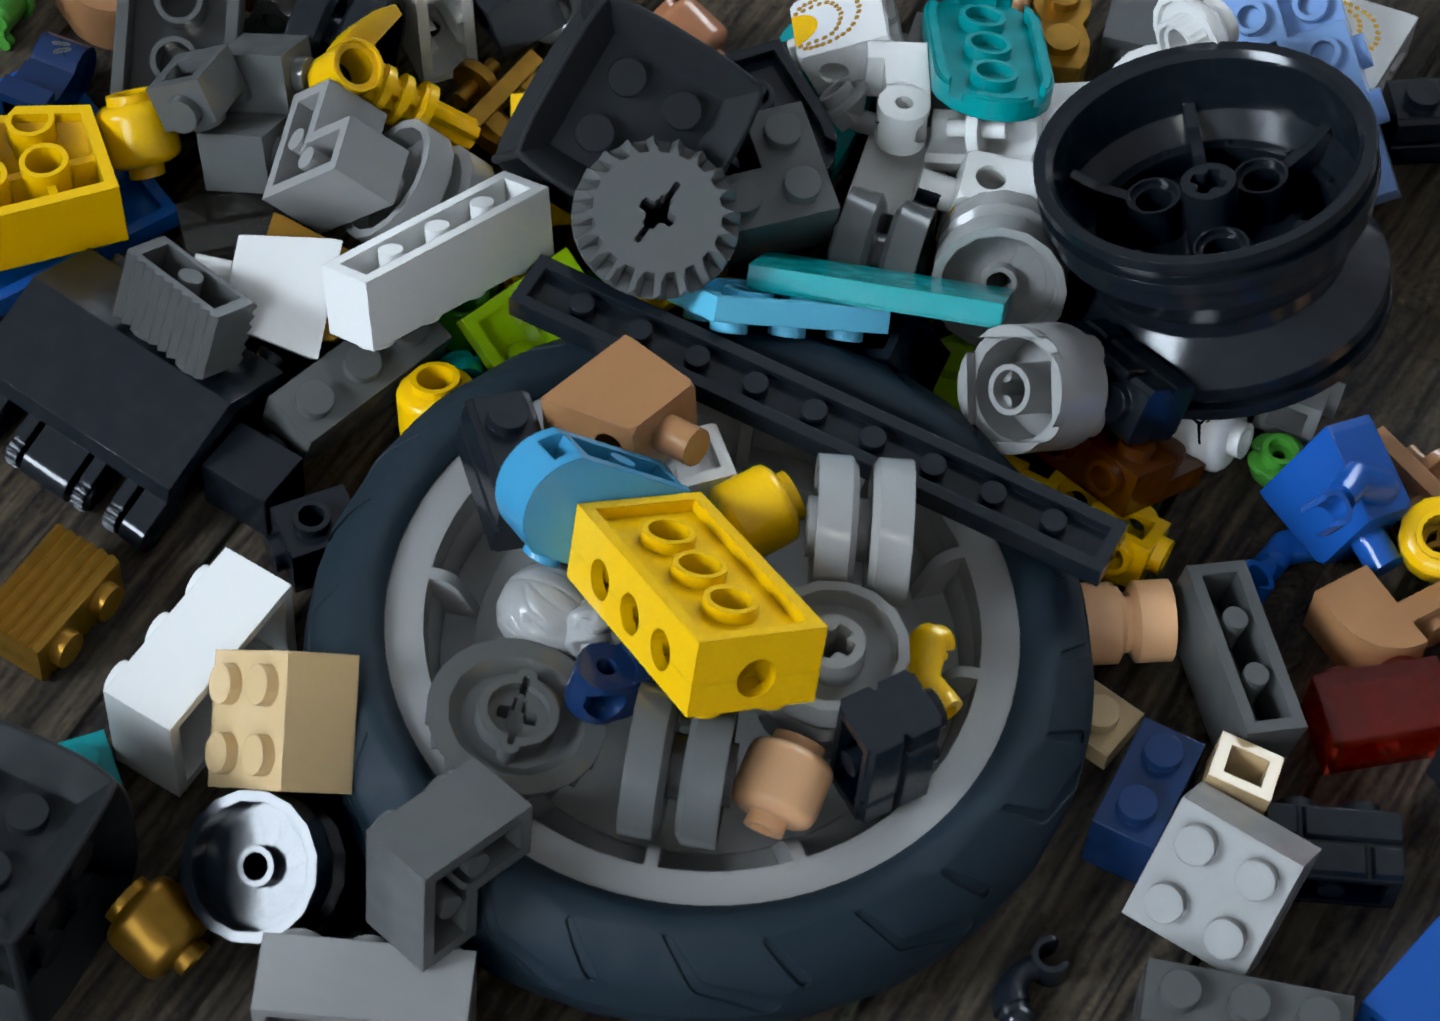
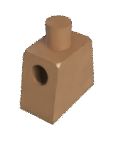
[541,335,710,467]

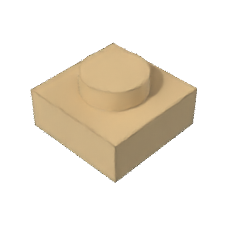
[1085,679,1145,770]

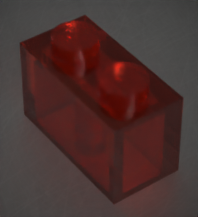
[1301,656,1440,775]

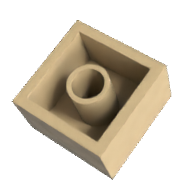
[205,649,360,794]

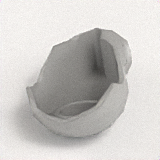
[496,562,622,662]

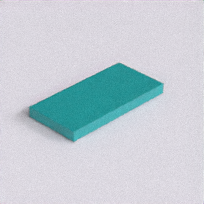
[746,251,1014,328]

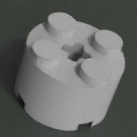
[957,322,1108,455]

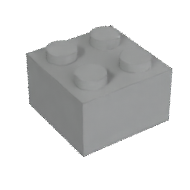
[1122,781,1322,976]

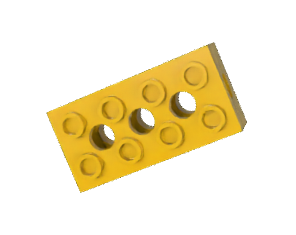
[567,491,828,719]

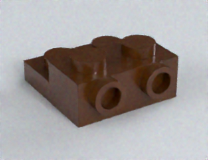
[1035,426,1206,518]

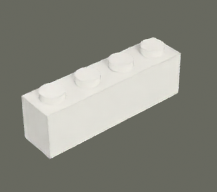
[321,171,554,352]

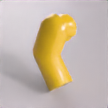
[908,622,963,720]

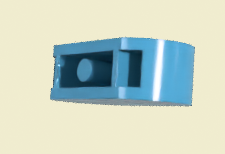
[495,427,692,568]

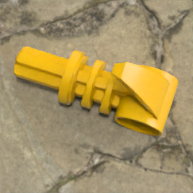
[307,4,481,151]

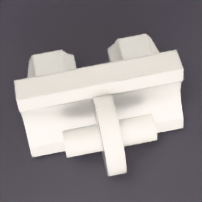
[924,109,1042,176]

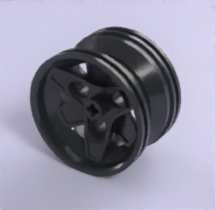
[1033,41,1393,420]

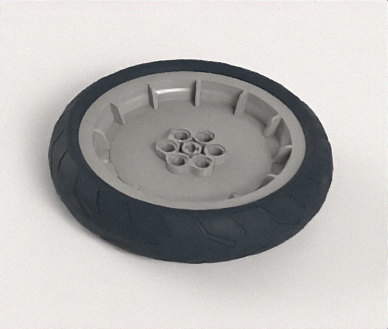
[303,320,1094,1021]

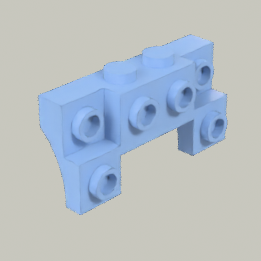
[1221,0,1402,206]

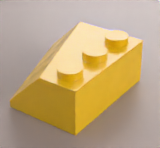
[0,105,129,272]

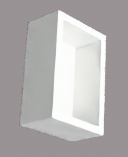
[103,547,297,798]

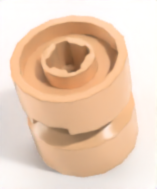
[1080,579,1178,665]

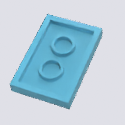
[666,277,891,343]

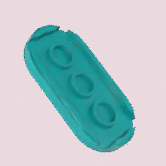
[921,0,1055,122]

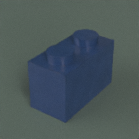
[1081,717,1206,884]

